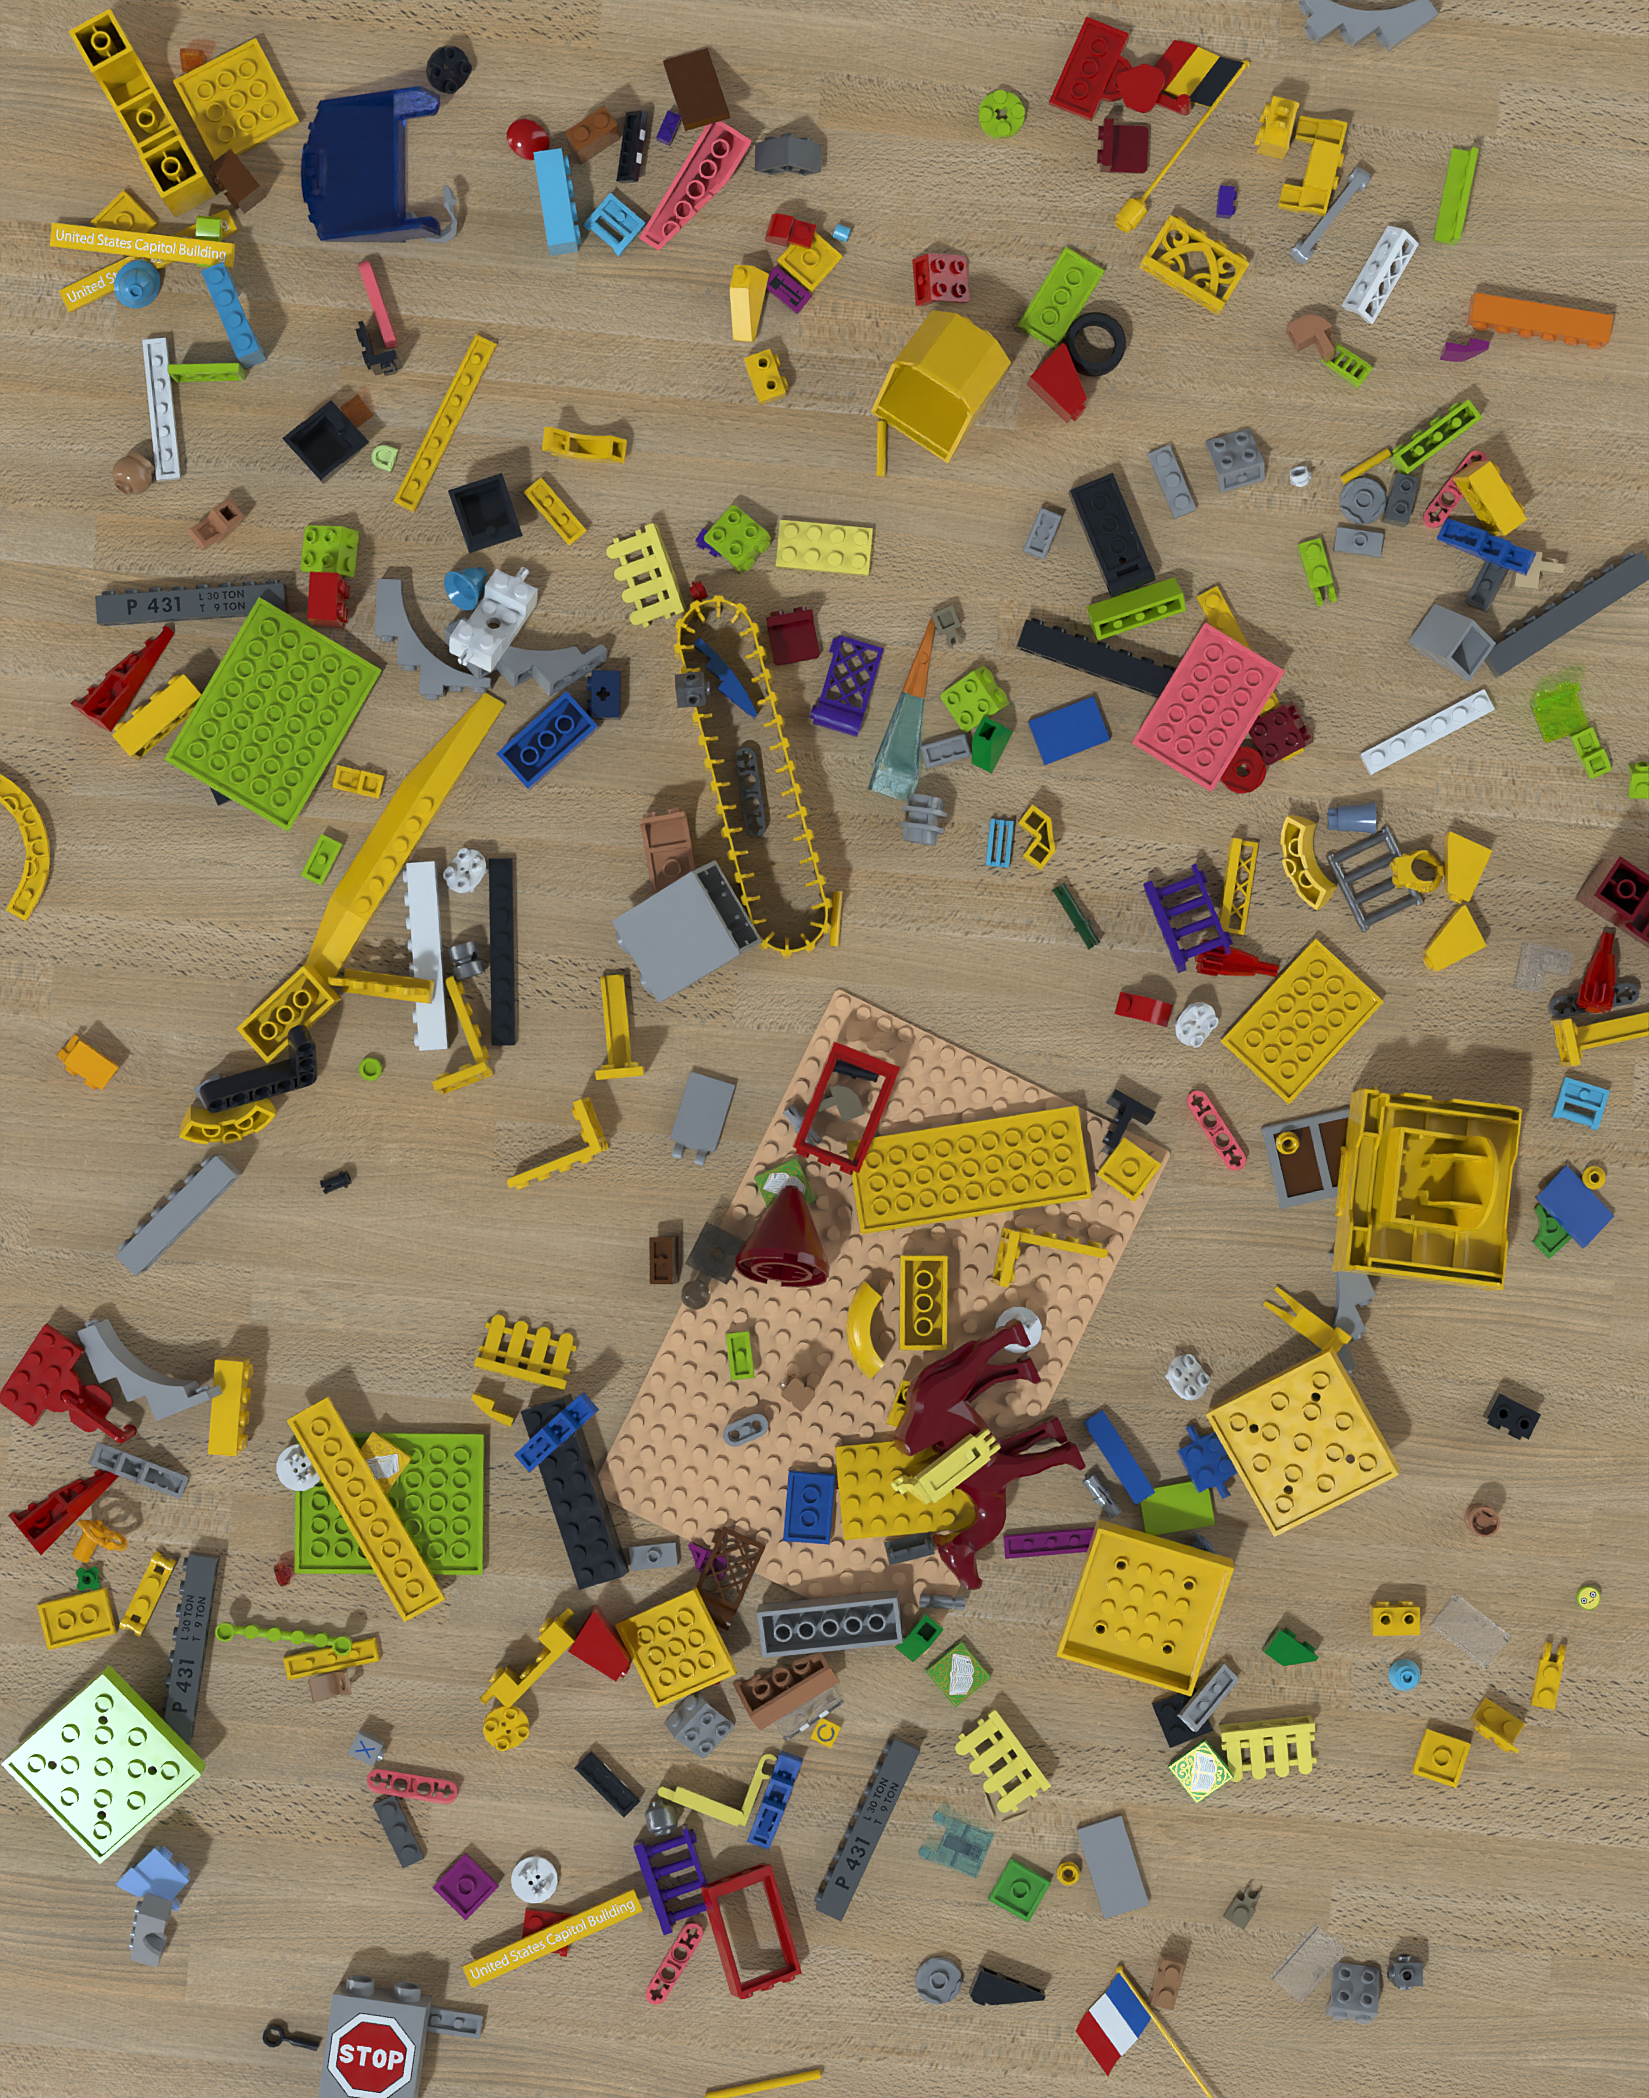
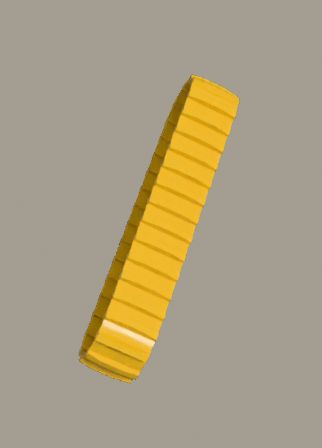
[673,595,833,959]

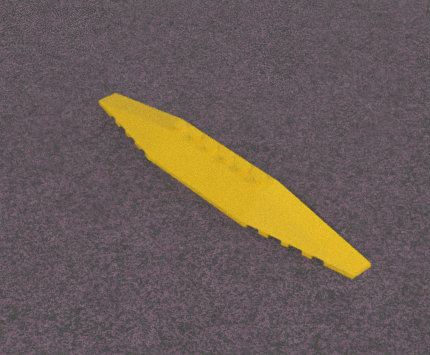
[305,693,505,986]

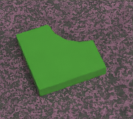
[1532,1203,1572,1259]

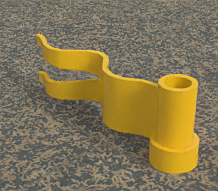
[1262,1286,1352,1354]

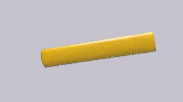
[876,421,887,477]
[1340,448,1391,485]
[829,891,843,947]

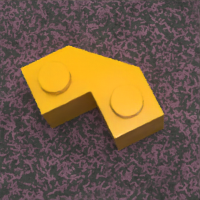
[1017,804,1056,871]

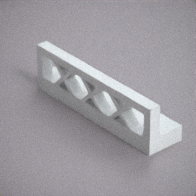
[1341,226,1419,324]

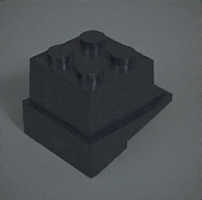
[282,400,370,484]
[448,473,523,554]

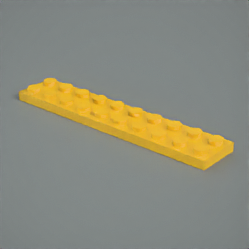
[286,1396,446,1622]

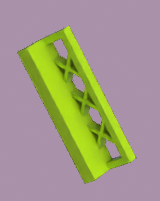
[1433,147,1479,246]

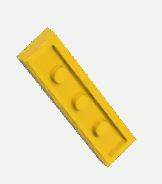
[283,1637,380,1680]

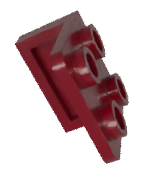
[1097,119,1149,174]
[766,606,820,666]
[1248,701,1314,765]

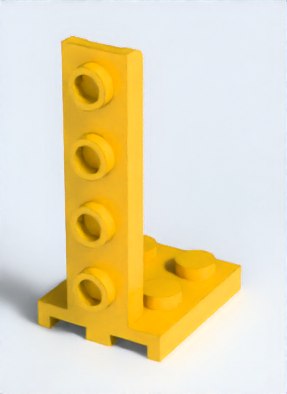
[595,974,645,1080]
[432,976,493,1096]
[1550,1012,1649,1067]
[507,1097,610,1190]
[991,1227,1109,1288]

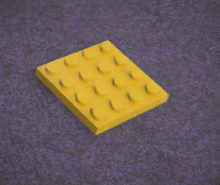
[173,38,300,161]
[615,1587,738,1709]

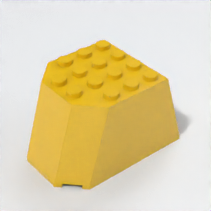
[870,310,1011,464]

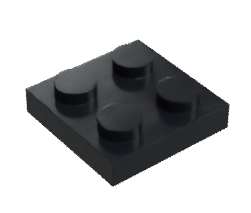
[1152,1687,1213,1748]

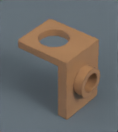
[308,1671,352,1702]

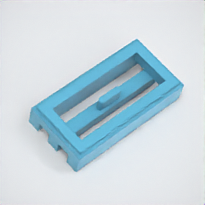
[985,819,1014,868]

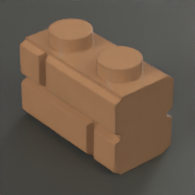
[779,1374,815,1412]
[1148,1953,1185,2010]

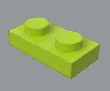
[300,834,343,886]
[726,1331,755,1381]

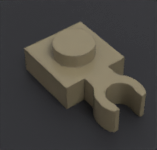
[930,604,963,648]
[1223,1885,1260,1930]

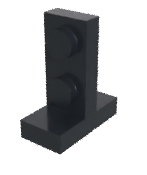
[1101,1089,1156,1155]

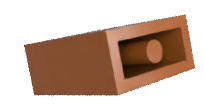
[565,106,620,165]

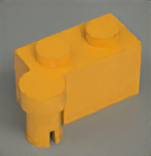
[56,1033,119,1090]

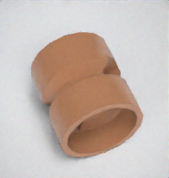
[1464,1503,1500,1537]

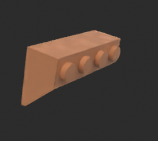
[733,1652,840,1731]

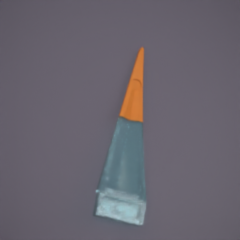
[868,618,935,803]

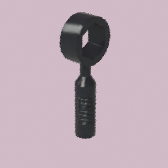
[262,2024,319,2051]

